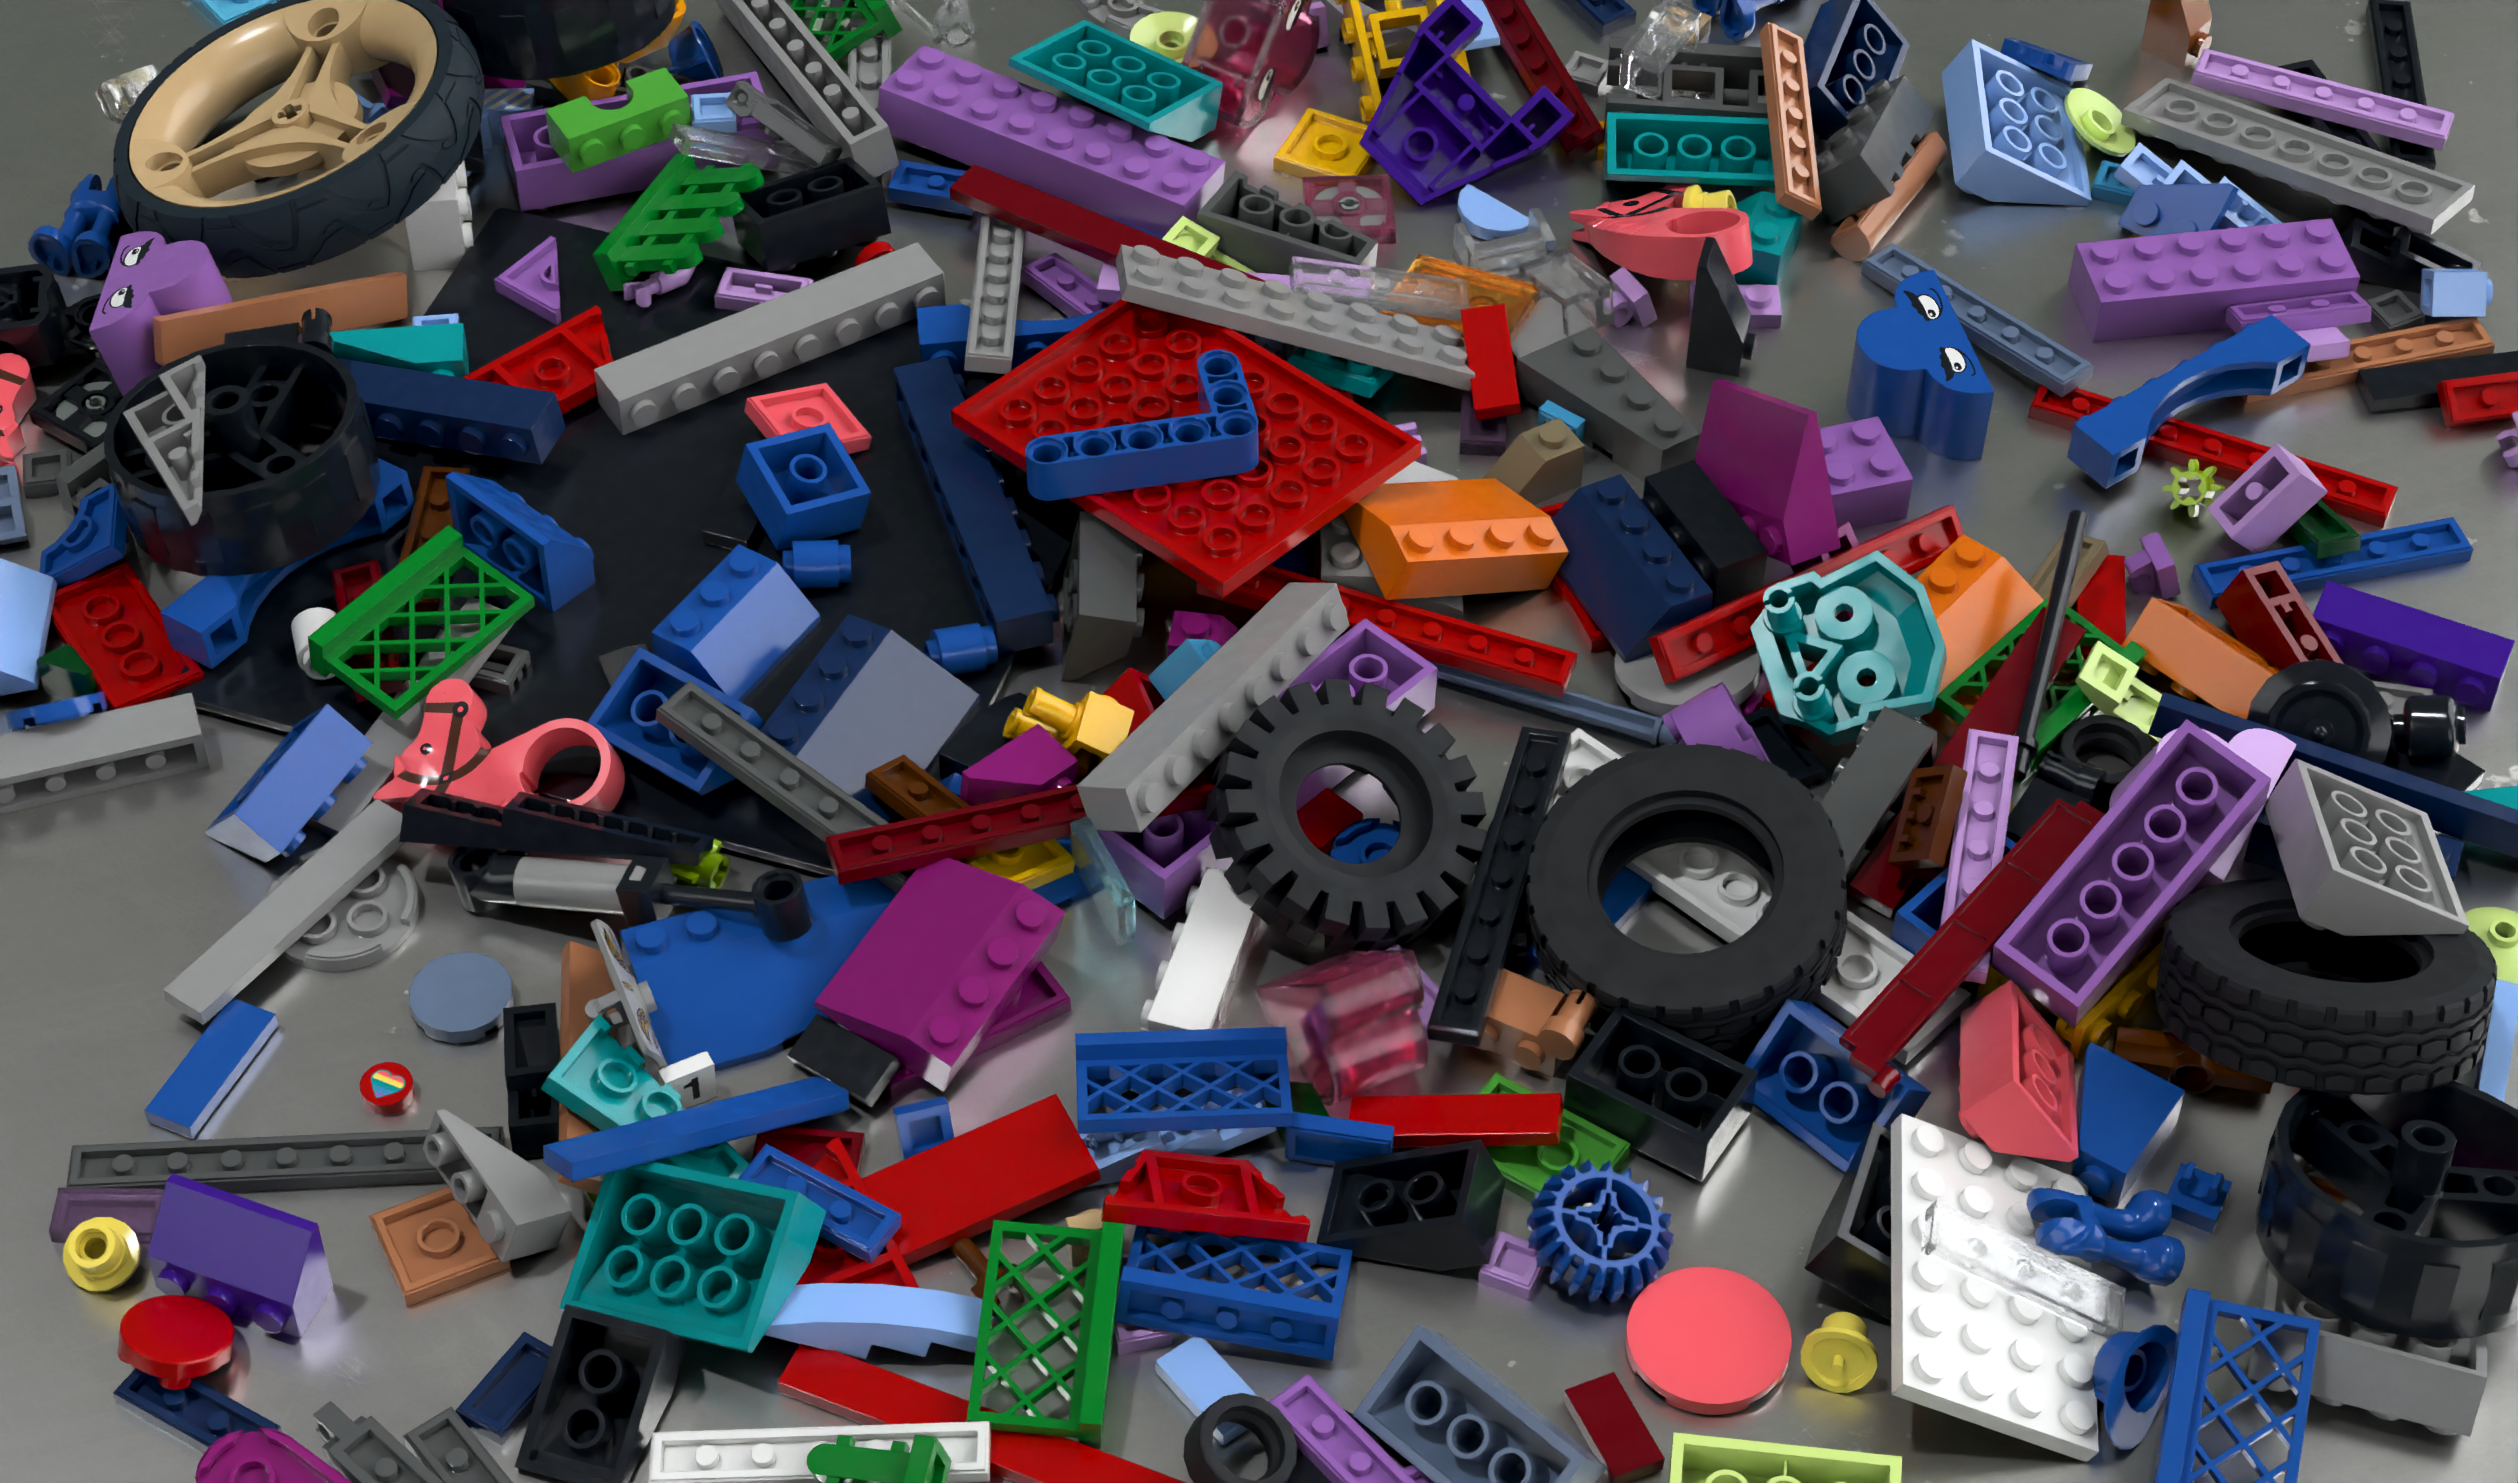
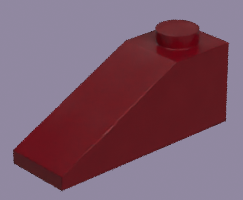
[2215,561,2344,670]

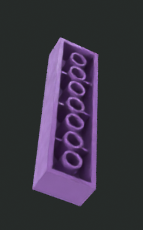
[878,45,1225,237]
[1091,618,1438,919]

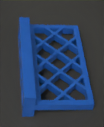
[1075,1027,1293,1134]
[1115,1225,1353,1361]
[2153,1288,2321,1483]

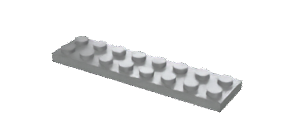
[2121,77,2475,235]
[1116,244,1476,391]

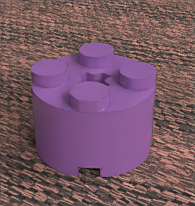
[1661,682,1771,763]

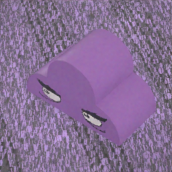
[89,231,234,397]

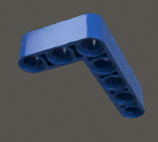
[1025,350,1259,501]

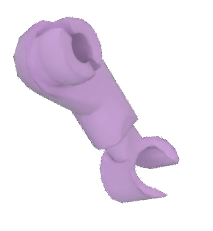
[623,244,702,308]

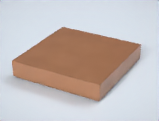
[369,1186,510,1307]

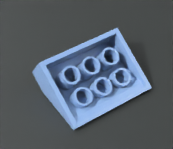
[1942,39,2092,207]

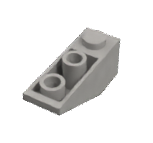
[422,1109,572,1262]

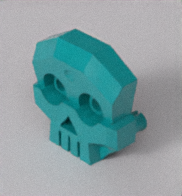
[1750,550,1947,746]

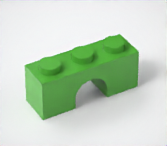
[545,67,692,174]

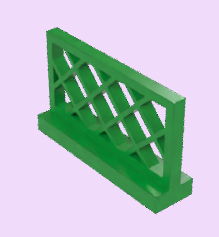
[790,0,903,61]
[308,525,535,720]
[1934,597,2147,785]
[967,1220,1125,1449]

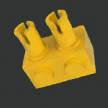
[1003,686,1134,785]

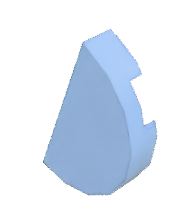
[1458,183,1535,242]

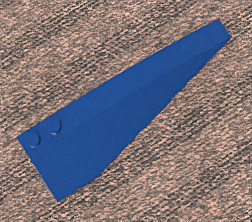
[620,835,1113,1071]

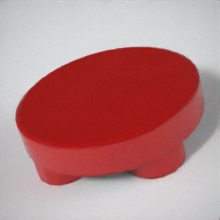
[117,1295,234,1390]

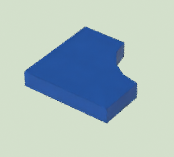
[39,483,127,590]

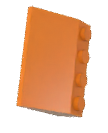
[1342,478,1569,600]
[1864,534,2044,738]

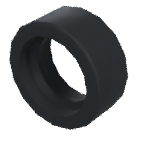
[2058,715,2153,808]
[1183,1393,1297,1483]

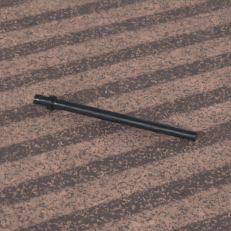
[2013,510,2088,781]

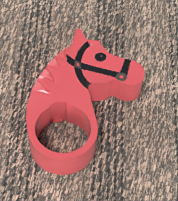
[1569,184,1753,280]

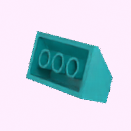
[1603,112,1775,187]

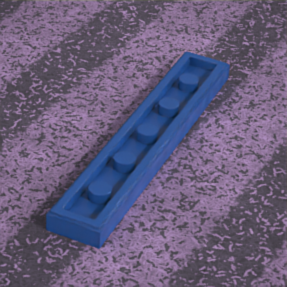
[2191,517,2474,609]
[543,1075,849,1182]

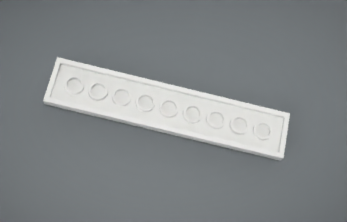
[1553,728,1971,1065]

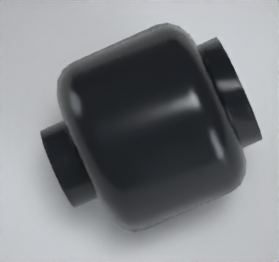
[2393,694,2467,760]

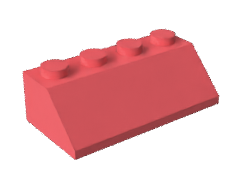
[1958,980,2079,1162]

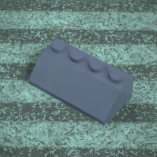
[1353,1325,1607,1483]

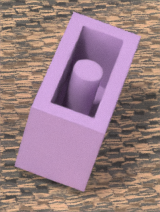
[2207,443,2328,554]

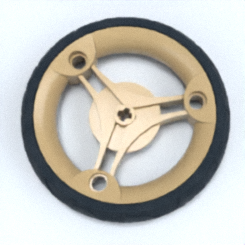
[113,0,485,278]

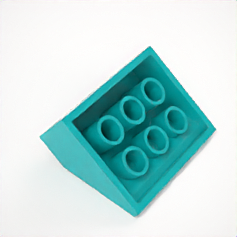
[1008,20,1223,142]
[559,1161,827,1353]

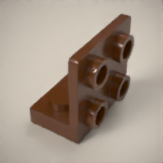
[1888,764,1968,884]

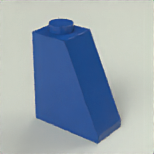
[2071,1042,2186,1206]

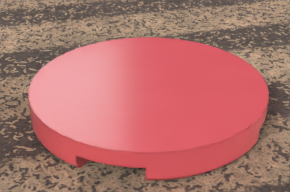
[1625,1267,1792,1415]

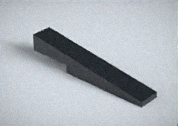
[399,788,714,865]

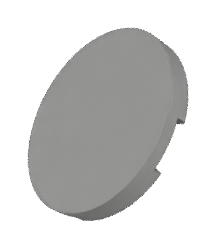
[1614,646,1760,716]
[264,848,420,972]

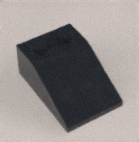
[1804,1121,1891,1320]
[1316,1139,1506,1271]
[515,1304,688,1483]

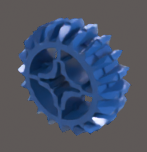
[1527,1159,1674,1304]

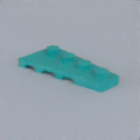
[541,1014,749,1179]

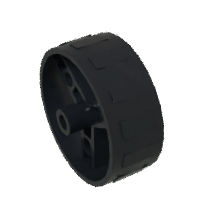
[438,0,676,80]
[104,339,381,576]
[2256,1080,2518,1340]

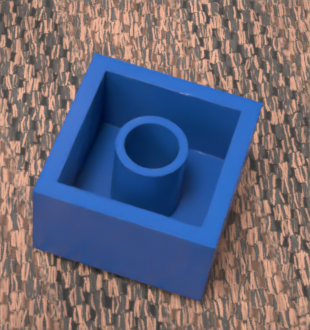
[736,423,872,551]

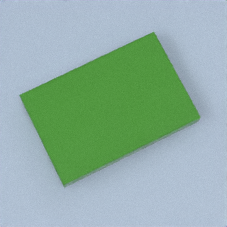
[1478,1072,1631,1210]

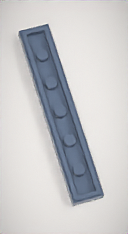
[1862,243,2094,397]

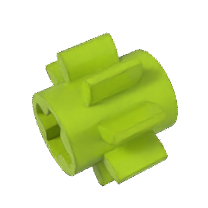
[2162,459,2225,517]
[669,839,729,889]

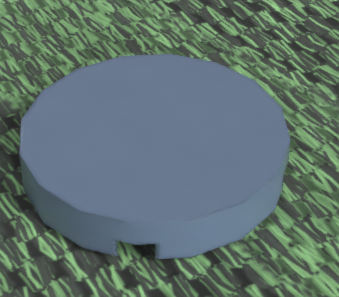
[409,952,514,1044]

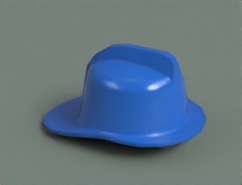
[667,21,724,81]
[2093,1325,2177,1450]

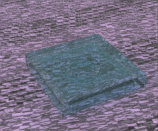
[1070,816,1136,946]

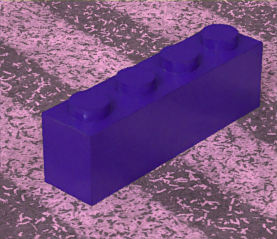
[2313,580,2515,712]

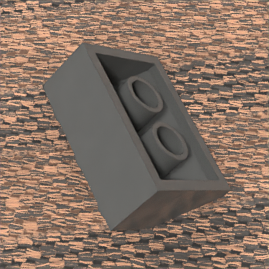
[1061,511,1144,682]

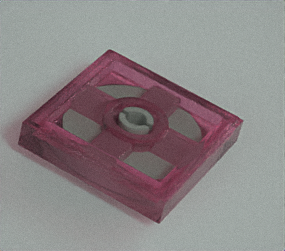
[1302,174,1397,244]

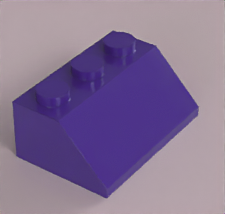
[147,1173,333,1338]

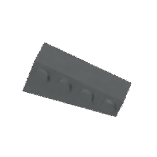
[1816,74,1935,225]
[1197,170,1378,290]
[1516,326,1700,482]
[1814,706,1937,895]

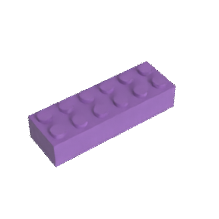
[500,71,779,212]
[2068,218,2360,343]
[1992,719,2271,1028]

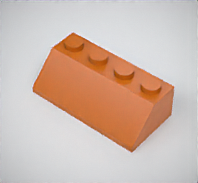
[2121,597,2281,719]

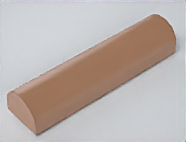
[1829,131,1947,261]

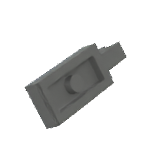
[725,80,843,166]
[313,1401,443,1483]

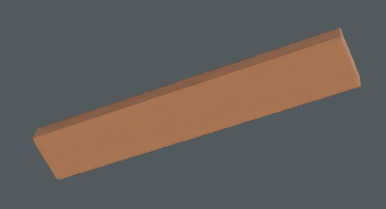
[1759,22,1822,220]
[152,271,408,366]
[2241,317,2495,404]
[558,940,616,1195]

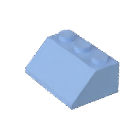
[0,558,57,696]

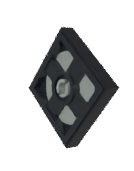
[30,360,123,453]

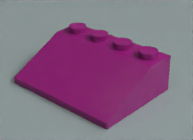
[1695,379,1841,566]
[813,858,1065,1092]

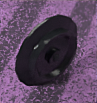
[2247,659,2392,786]

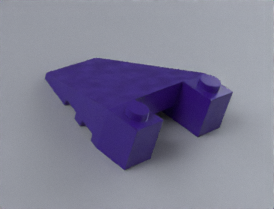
[1359,0,1575,206]

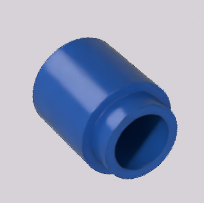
[782,540,851,588]
[923,623,998,676]

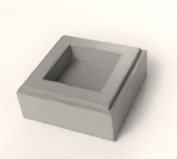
[1565,50,1608,98]

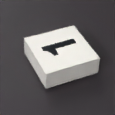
[658,1051,718,1109]

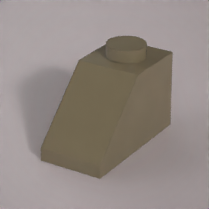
[1482,418,1585,505]

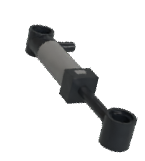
[447,846,813,942]

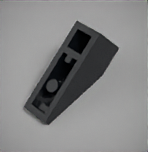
[1686,237,1757,377]

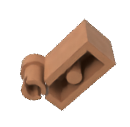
[1477,968,1599,1077]

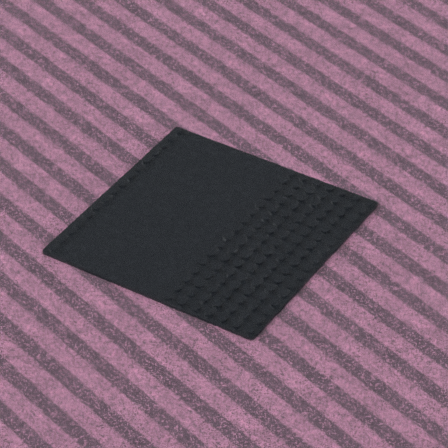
[171,208,1086,876]

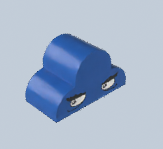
[1846,270,1994,461]

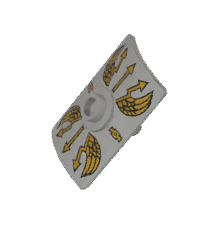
[585,918,667,1084]

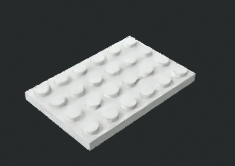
[1891,1113,2099,1463]

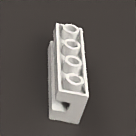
[1140,867,1262,1031]

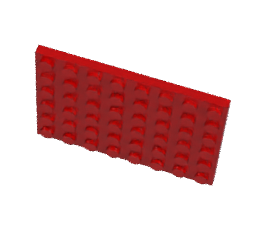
[951,299,1421,598]

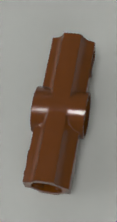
[2112,1024,2273,1094]

